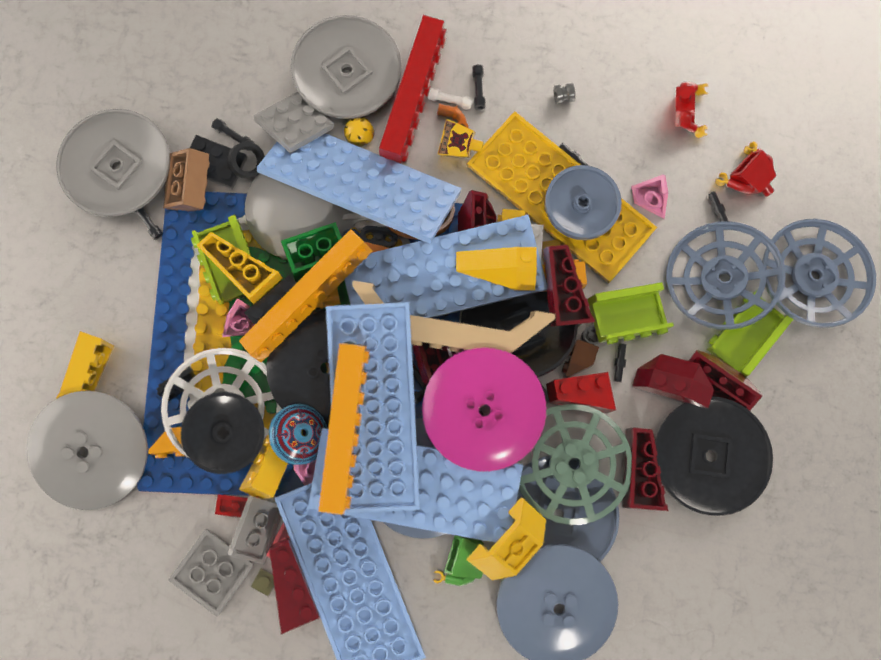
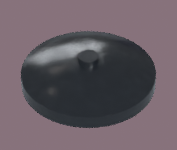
[181,392,264,474]

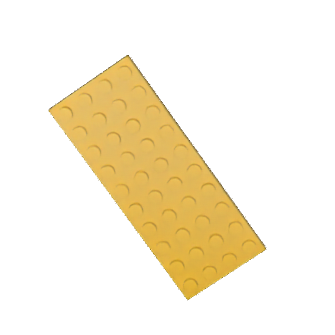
[467,111,657,283]

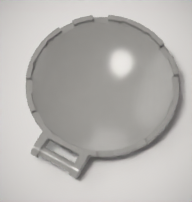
[245,173,372,261]

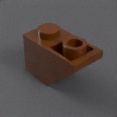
[561,339,599,378]

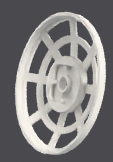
[161,348,281,458]

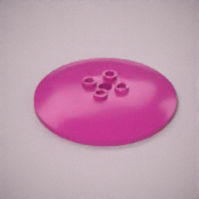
[422,348,546,472]

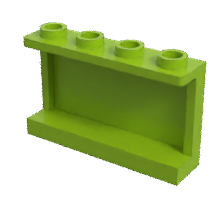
[191,215,252,305]
[587,282,674,345]
[706,290,793,377]

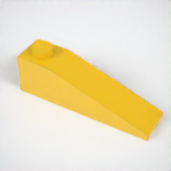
[456,247,537,291]

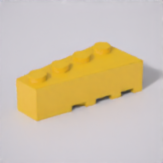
[197,232,283,304]
[56,331,114,399]
[239,429,303,499]

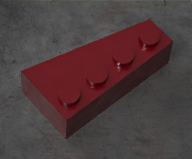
[543,245,595,327]
[622,428,669,511]
[269,537,320,635]

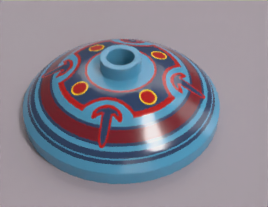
[269,404,327,465]

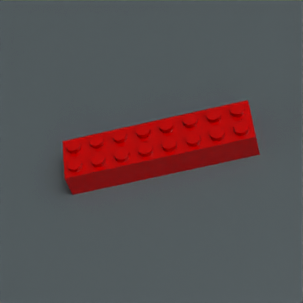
[379,15,447,164]

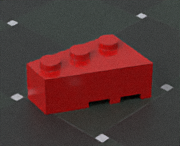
[546,372,616,413]

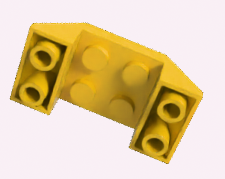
[467,497,546,581]

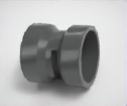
[553,83,575,104]
[580,325,599,345]

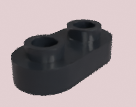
[360,226,398,248]

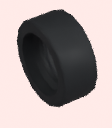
[227,142,265,179]

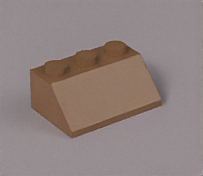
[163,148,209,211]

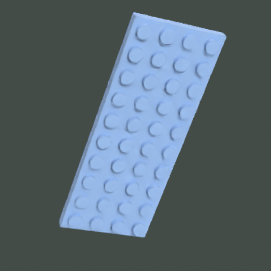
[257,133,461,244]
[345,215,547,318]
[326,302,420,513]
[308,427,523,543]
[274,483,426,660]

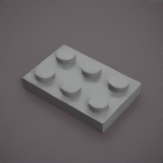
[227,495,281,564]

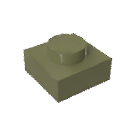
[251,568,274,596]

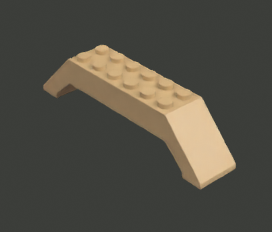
[352,281,555,353]

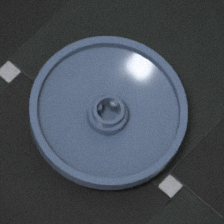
[545,165,622,240]

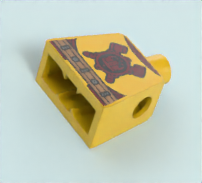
[438,119,484,158]

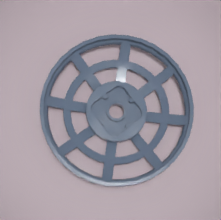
[762,219,876,328]
[666,221,786,330]

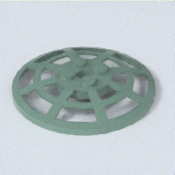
[517,404,632,525]

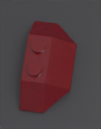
[458,190,497,232]
[413,342,458,385]
[688,350,763,411]
[632,354,714,409]

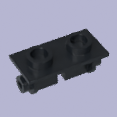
[156,366,196,402]

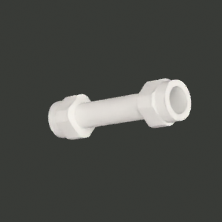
[428,88,473,110]

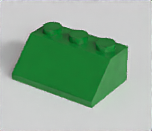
[281,222,342,283]

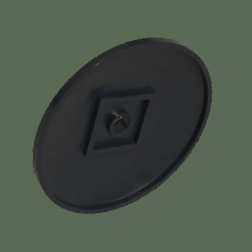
[461,291,578,378]
[266,311,331,428]
[655,397,773,516]

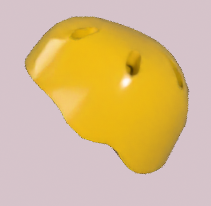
[344,117,374,146]

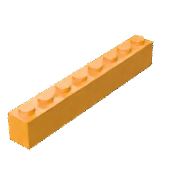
[239,229,372,362]
[318,343,370,515]

